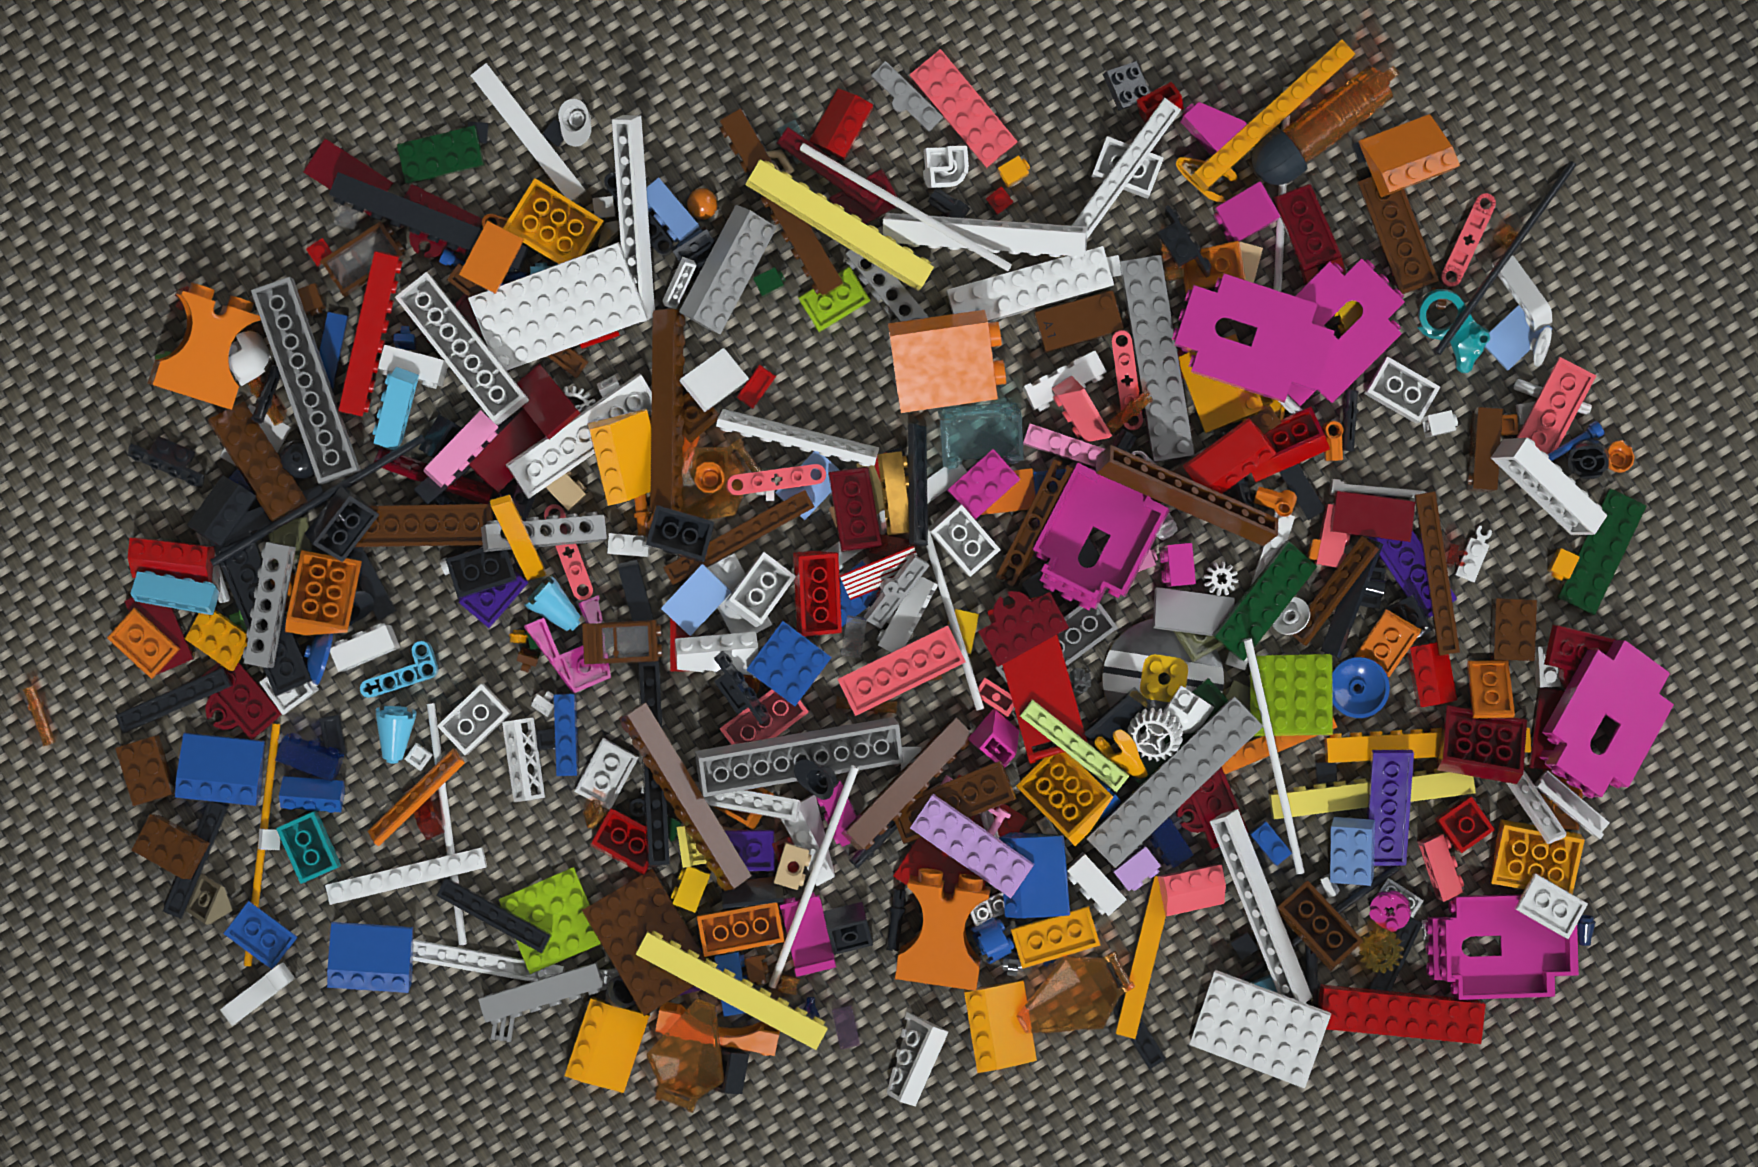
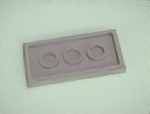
[1153,588,1234,636]

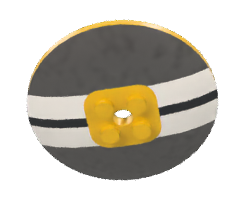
[1102,619,1224,734]

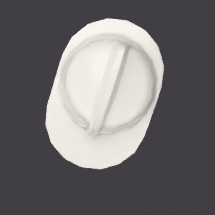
[558,99,591,147]

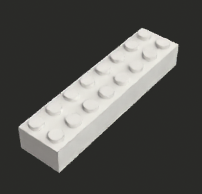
[946,246,1114,322]
[395,272,529,425]

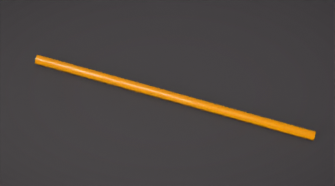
[244,724,280,966]

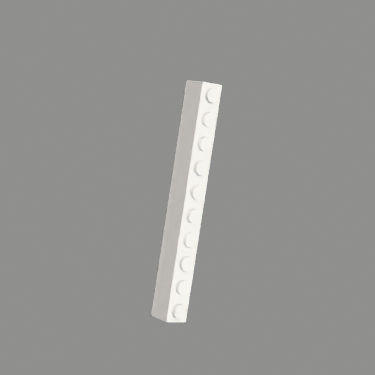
[612,115,655,322]
[883,213,1088,259]
[1210,809,1312,1003]

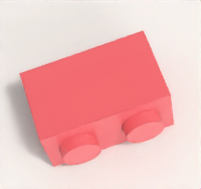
[978,678,1014,717]

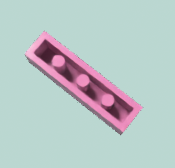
[423,410,498,487]
[1022,424,1105,469]

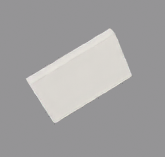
[679,348,749,412]
[574,738,639,810]
[1514,873,1588,939]

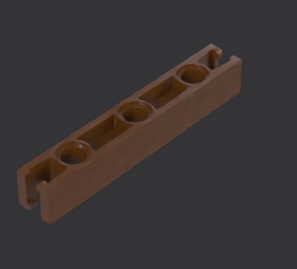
[996,459,1075,587]

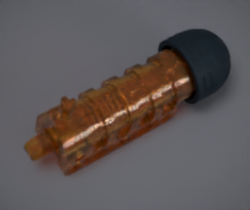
[1252,65,1400,185]

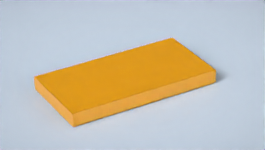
[1011,906,1100,969]

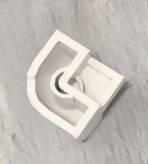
[923,146,969,188]
[228,331,271,386]
[1162,686,1214,733]

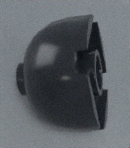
[1568,438,1609,479]
[280,439,315,479]

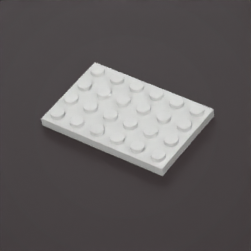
[1189,970,1332,1088]

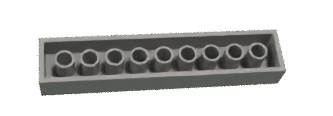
[1120,255,1194,462]
[251,277,360,484]
[1087,696,1263,868]
[695,717,903,797]

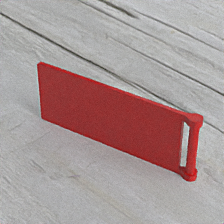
[988,596,1088,764]

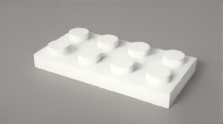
[707,553,772,634]

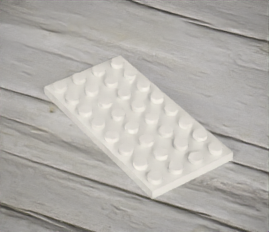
[468,242,648,371]

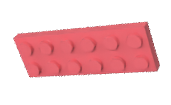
[909,49,1018,169]
[1516,357,1596,454]
[838,626,966,716]

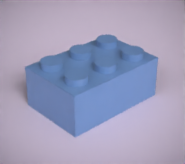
[646,178,700,243]
[1330,817,1375,886]

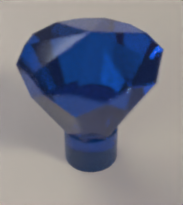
[803,997,820,1019]

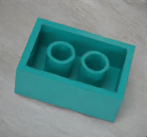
[276,811,342,884]

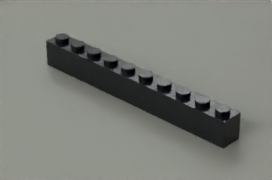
[329,172,529,273]
[637,661,670,868]

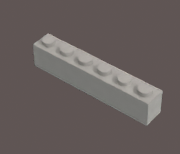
[478,962,604,1024]

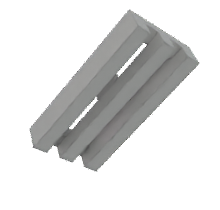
[491,1016,515,1042]

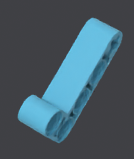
[360,641,439,698]

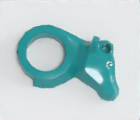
[1417,289,1490,373]

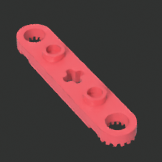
[1441,193,1496,287]
[1111,330,1143,430]
[726,464,826,495]
[544,504,593,600]

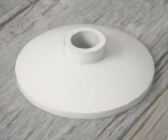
[1530,327,1552,367]
[1272,597,1310,635]

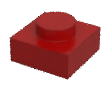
[985,186,1014,215]
[306,238,333,266]

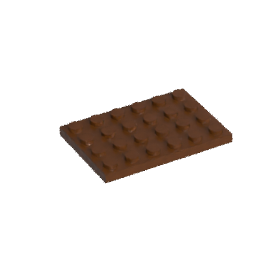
[582,869,706,1016]

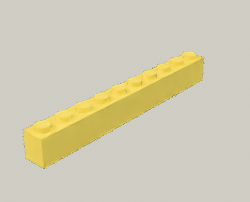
[745,160,934,291]
[1269,769,1476,819]
[636,930,828,1050]

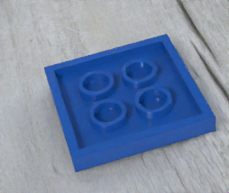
[746,621,832,706]

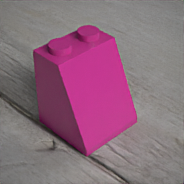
[1181,102,1247,156]
[1213,181,1281,242]

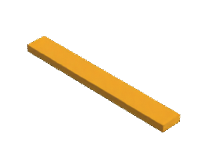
[490,495,547,581]
[1115,876,1166,1039]

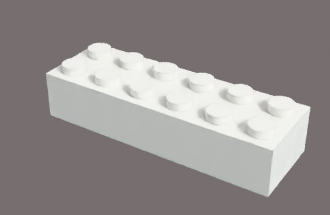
[1491,438,1607,535]

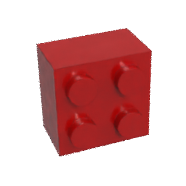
[1435,795,1495,853]

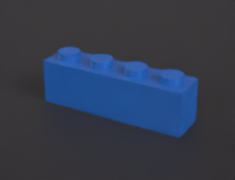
[554,694,579,776]

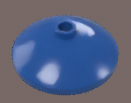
[304,633,334,685]
[1333,657,1390,718]

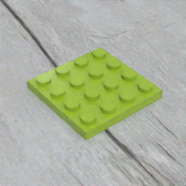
[1250,654,1333,736]
[499,867,601,974]

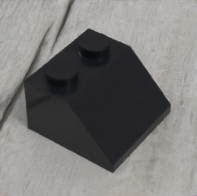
[418,414,463,458]
[823,902,873,955]
[698,1045,749,1094]

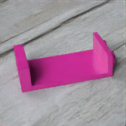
[779,892,836,977]

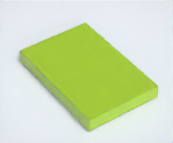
[798,266,871,332]

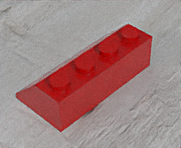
[1252,407,1330,482]
[1183,418,1277,494]
[127,537,215,583]
[793,551,842,636]

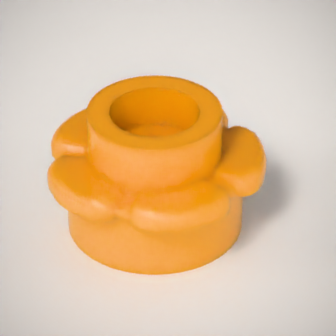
[509,630,528,644]

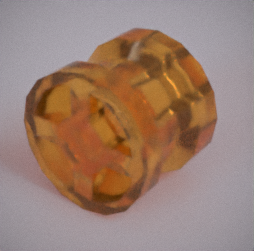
[778,974,800,995]

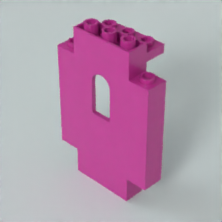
[1288,259,1405,406]
[1172,274,1335,403]
[1033,463,1170,610]
[1539,640,1674,798]
[1425,894,1579,1000]

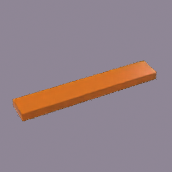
[367,748,465,846]

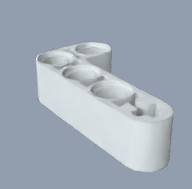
[1492,255,1552,332]
[220,962,295,1026]

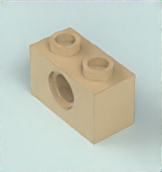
[773,842,812,890]

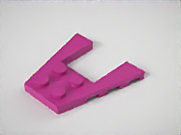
[524,595,611,693]

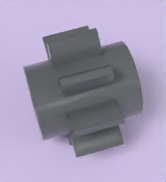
[1069,668,1091,693]
[1002,951,1023,976]

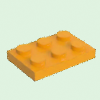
[185,610,248,671]

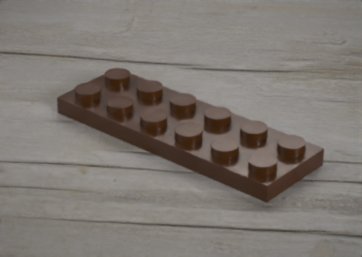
[1357,177,1439,294]
[208,402,308,522]
[895,761,1016,844]

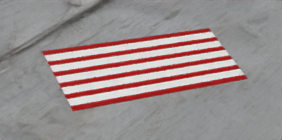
[840,546,917,600]

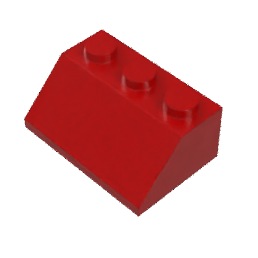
[809,88,873,161]
[1407,642,1457,708]
[591,808,648,875]

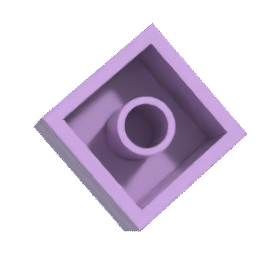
[1111,845,1161,891]

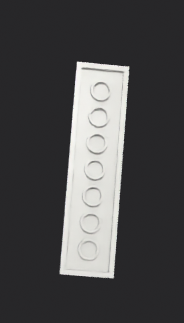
[506,373,652,499]
[716,409,879,466]

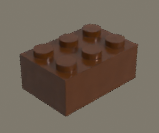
[1490,598,1537,661]
[115,735,175,806]
[132,814,210,879]

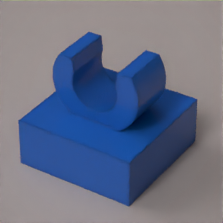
[393,326,417,350]

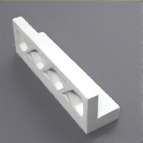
[502,717,545,802]
[1534,770,1609,839]

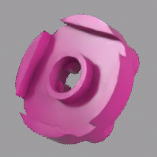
[1369,890,1411,932]

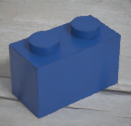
[1248,821,1292,866]

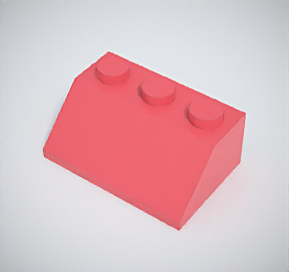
[1052,376,1112,442]
[1417,833,1464,902]
[1158,864,1226,916]

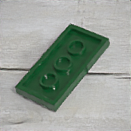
[397,125,485,185]

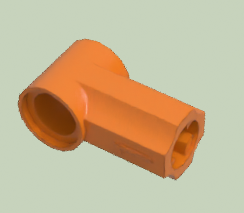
[1322,421,1343,461]
[1254,486,1297,517]

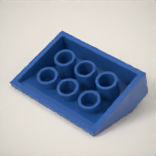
[175,733,265,806]
[999,832,1070,918]
[327,922,413,993]

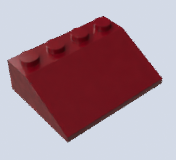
[1437,705,1527,784]

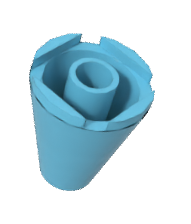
[524,576,580,631]
[375,706,417,763]

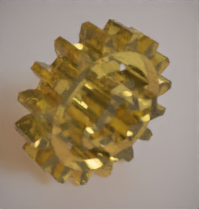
[1358,928,1404,973]

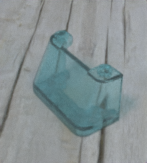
[938,402,1024,469]

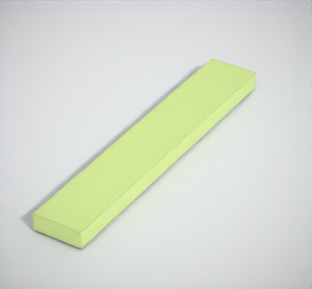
[1020,700,1129,792]

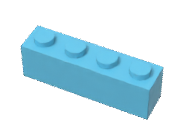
[373,367,419,450]
[130,571,220,615]

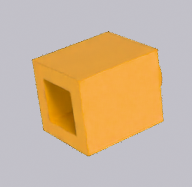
[997,155,1030,188]
[1547,548,1579,581]

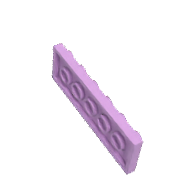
[910,794,1034,898]

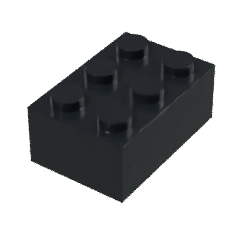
[446,548,517,599]

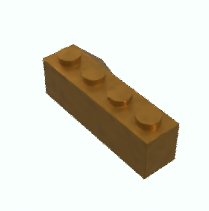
[877,451,909,536]

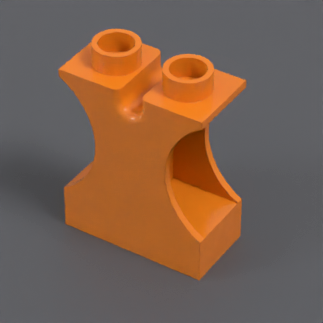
[148,282,261,410]
[895,868,991,991]

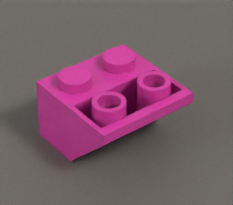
[968,708,1019,768]

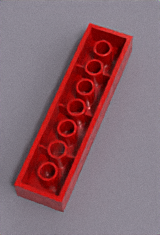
[338,250,403,417]
[1318,984,1486,1044]

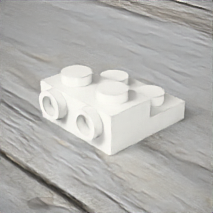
[259,677,319,715]

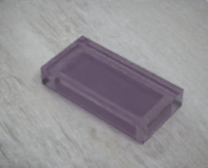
[832,1005,860,1050]

